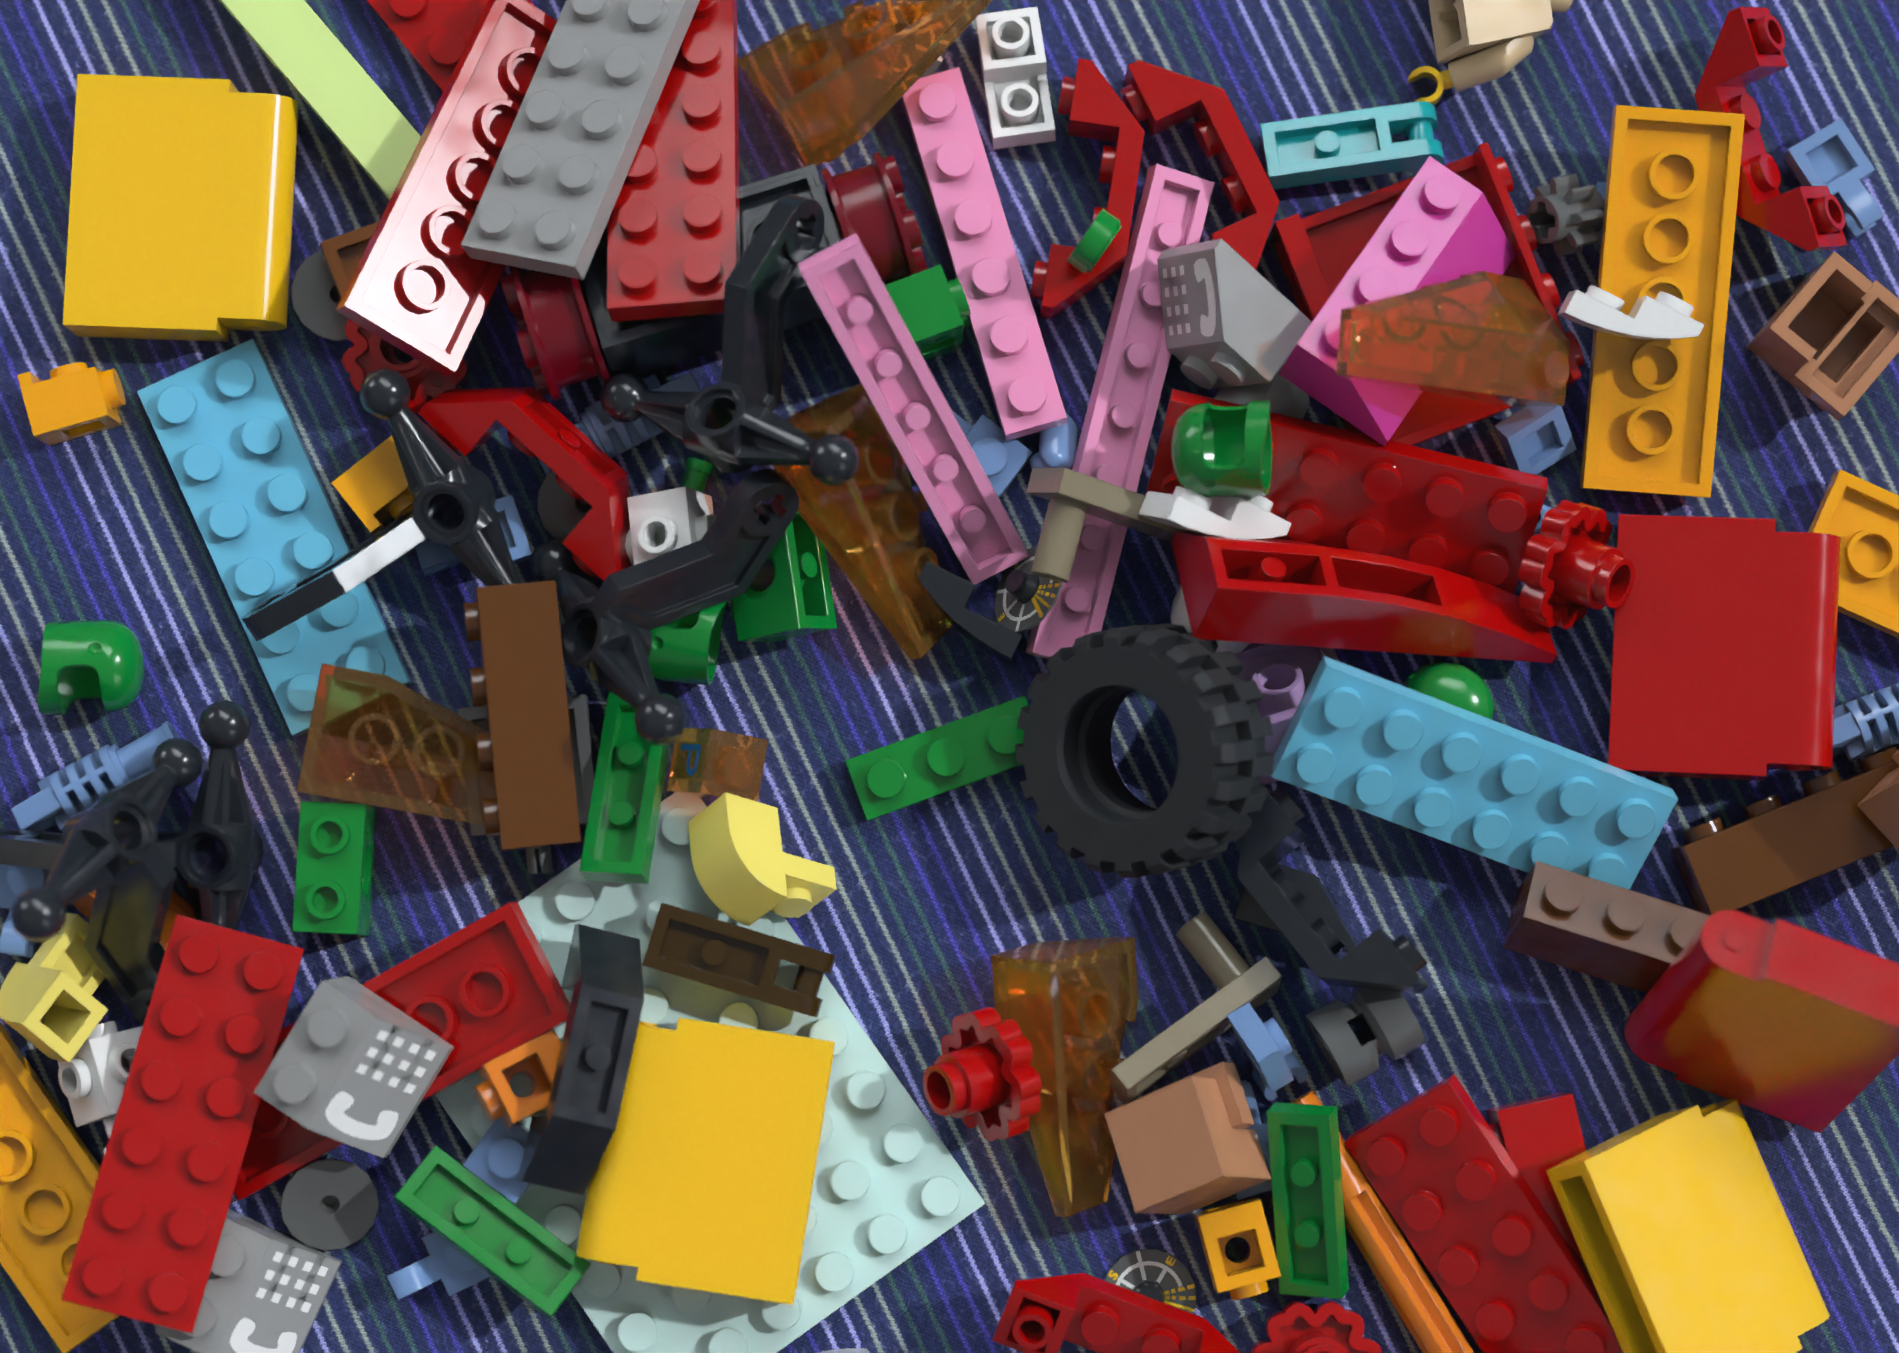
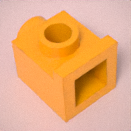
[17,362,126,446]
[332,435,415,535]
[1193,1196,1281,1300]

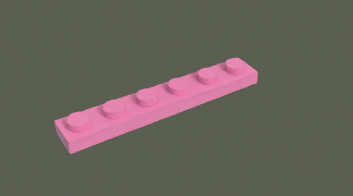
[899,67,1067,441]
[798,233,1029,585]

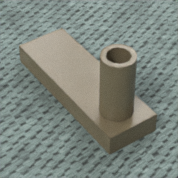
[1026,468,1197,582]
[1110,912,1282,1104]

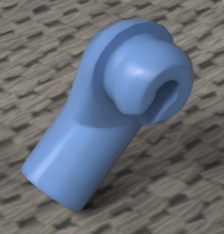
[1030,413,1078,469]

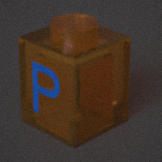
[667,728,768,802]

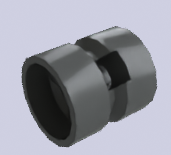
[1305,988,1426,1088]

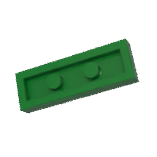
[579,692,671,884]
[845,696,1029,822]
[1267,1102,1349,1299]
[394,1146,591,1320]

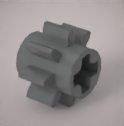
[1527,173,1605,257]

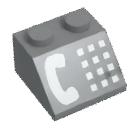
[1157,238,1312,389]
[254,976,454,1158]
[155,1209,342,1353]

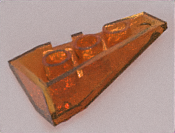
[738,0,992,166]
[1336,271,1570,406]
[772,383,951,660]
[297,663,494,825]
[991,936,1138,1218]

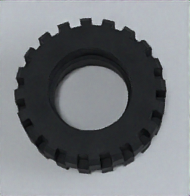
[1015,623,1274,878]

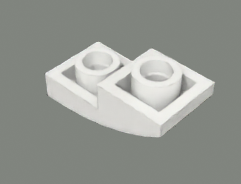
[975,7,1055,149]
[1557,285,1704,340]
[1138,486,1292,539]

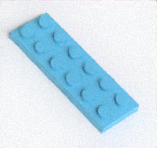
[137,339,412,737]
[1271,656,1678,890]

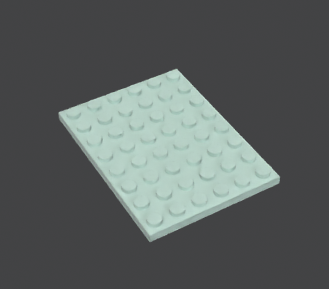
[435,782,985,1353]

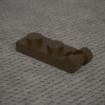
[642,903,836,1018]

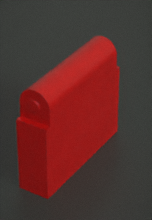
[1608,514,1841,781]
[1624,910,1899,1133]

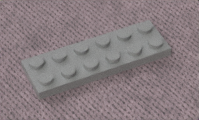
[461,0,700,280]

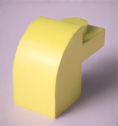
[688,792,837,926]
[0,912,108,1063]

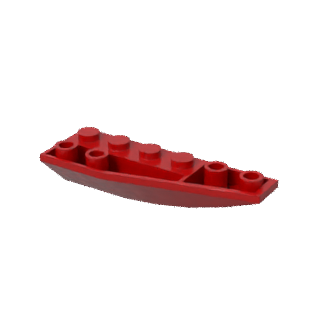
[1171,531,1557,663]

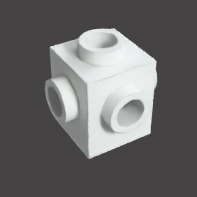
[625,486,716,565]
[57,1021,143,1127]

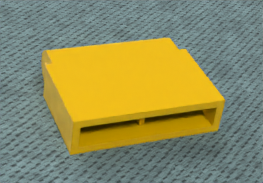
[63,74,299,342]
[576,1018,836,1305]
[1546,1098,1830,1353]

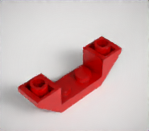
[1694,7,1847,252]
[1030,58,1145,319]
[1120,60,1280,270]
[417,387,632,581]
[992,1273,1240,1353]

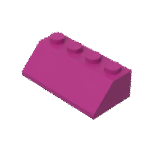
[1278,156,1516,446]

